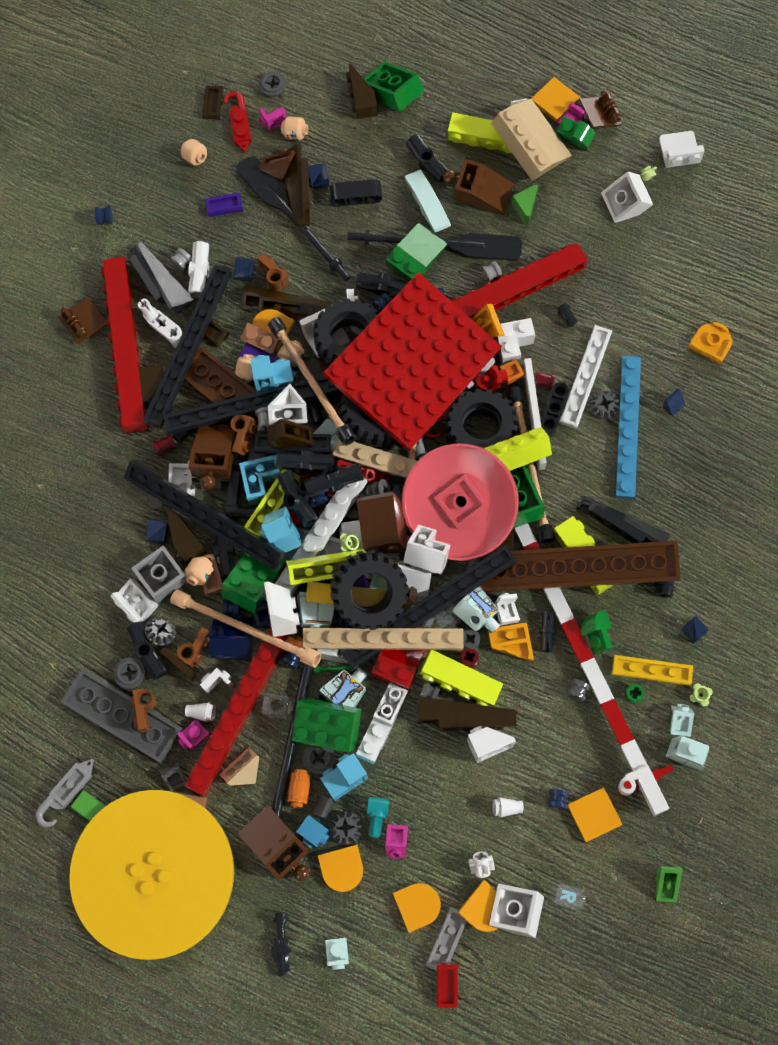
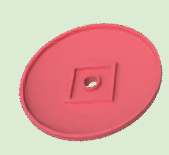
[402,443,519,561]

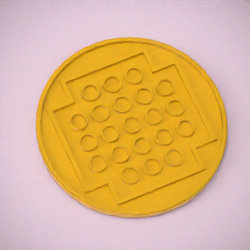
[70,790,234,960]

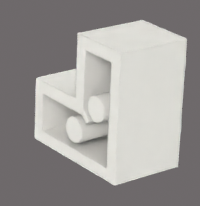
[495,318,535,366]
[404,524,451,574]

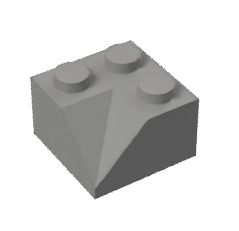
[131,546,187,604]

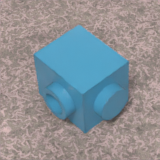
[296,815,330,848]

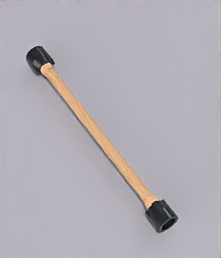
[268,317,356,446]
[507,387,555,543]

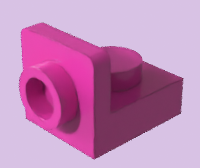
[557,102,585,127]
[258,107,287,131]
[177,719,210,751]
[385,824,408,859]

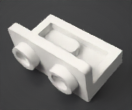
[168,460,195,496]
[111,578,159,623]

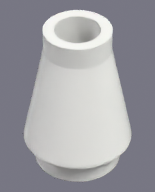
[185,702,216,722]
[492,797,524,818]

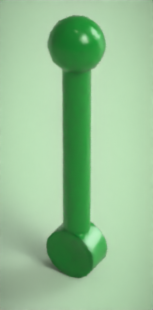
[314,665,354,674]

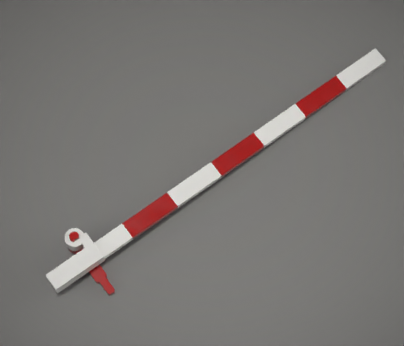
[514,524,673,816]

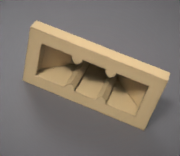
[219,747,259,786]

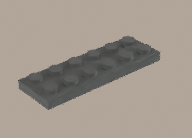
[60,668,183,763]

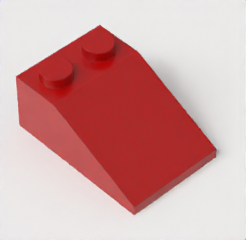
[372,650,426,692]

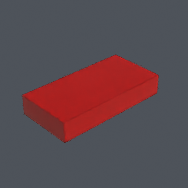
[437,963,458,1008]

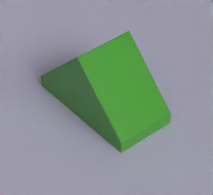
[512,185,538,225]
[656,866,682,903]

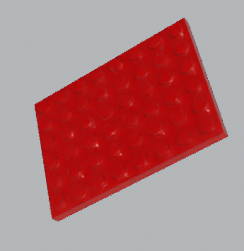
[322,272,502,451]

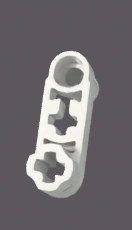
[138,299,183,348]

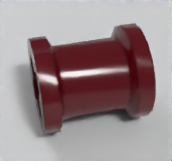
[535,370,555,390]
[152,434,177,456]
[460,648,479,669]

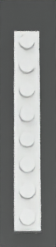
[265,479,368,601]

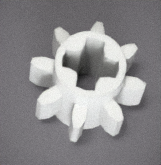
[469,851,495,878]

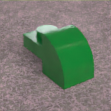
[556,116,595,151]
[581,610,612,655]

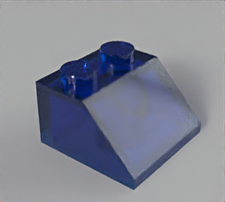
[209,617,253,659]

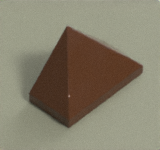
[258,150,295,181]

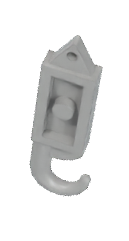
[35,759,94,827]

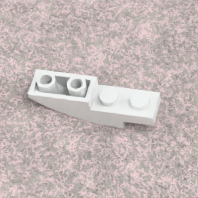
[356,683,408,764]

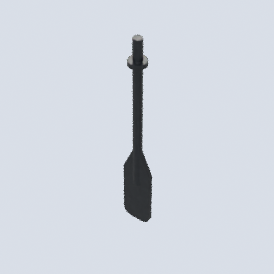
[236,156,351,281]
[347,230,522,261]

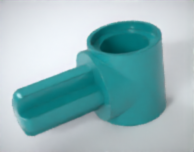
[367,797,389,838]

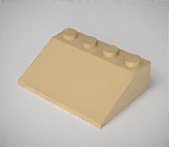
[491,99,572,181]

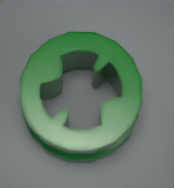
[625,684,645,703]

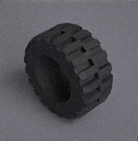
[313,299,379,367]
[445,389,518,448]
[337,394,399,451]
[330,550,409,630]

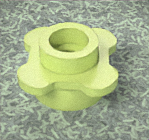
[640,166,657,182]
[340,534,359,552]
[690,684,713,706]

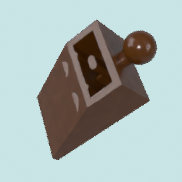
[443,159,514,215]
[188,424,237,490]
[237,805,310,881]

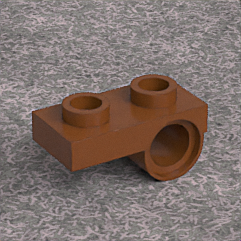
[257,253,289,291]
[231,415,257,457]
[177,627,212,669]
[130,689,156,733]

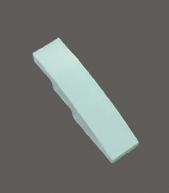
[405,170,451,233]

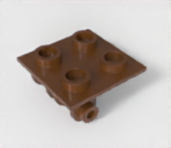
[579,90,621,128]
[58,297,108,344]

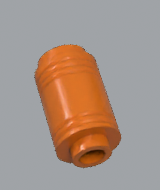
[287,769,311,809]

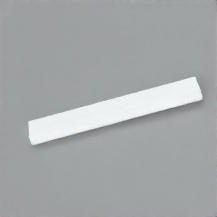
[559,325,612,430]
[523,358,547,470]

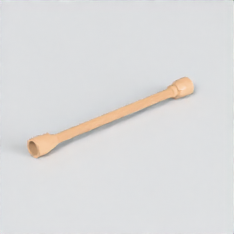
[170,590,321,668]

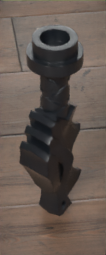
[271,913,293,977]

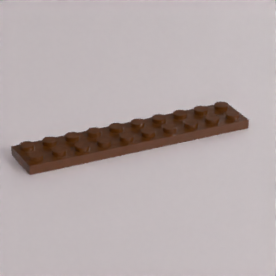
[184,346,336,480]
[480,541,681,592]

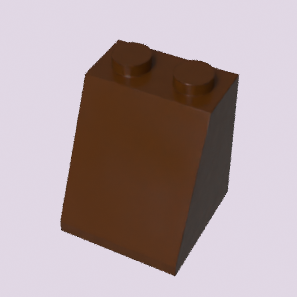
[357,492,407,554]

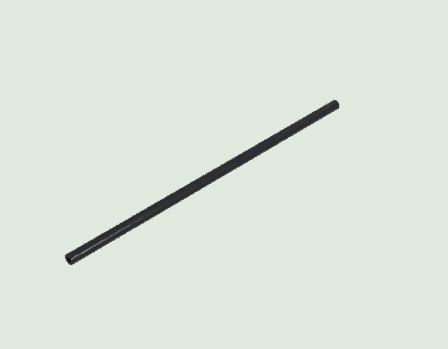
[272,522,342,817]

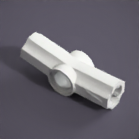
[188,241,210,298]

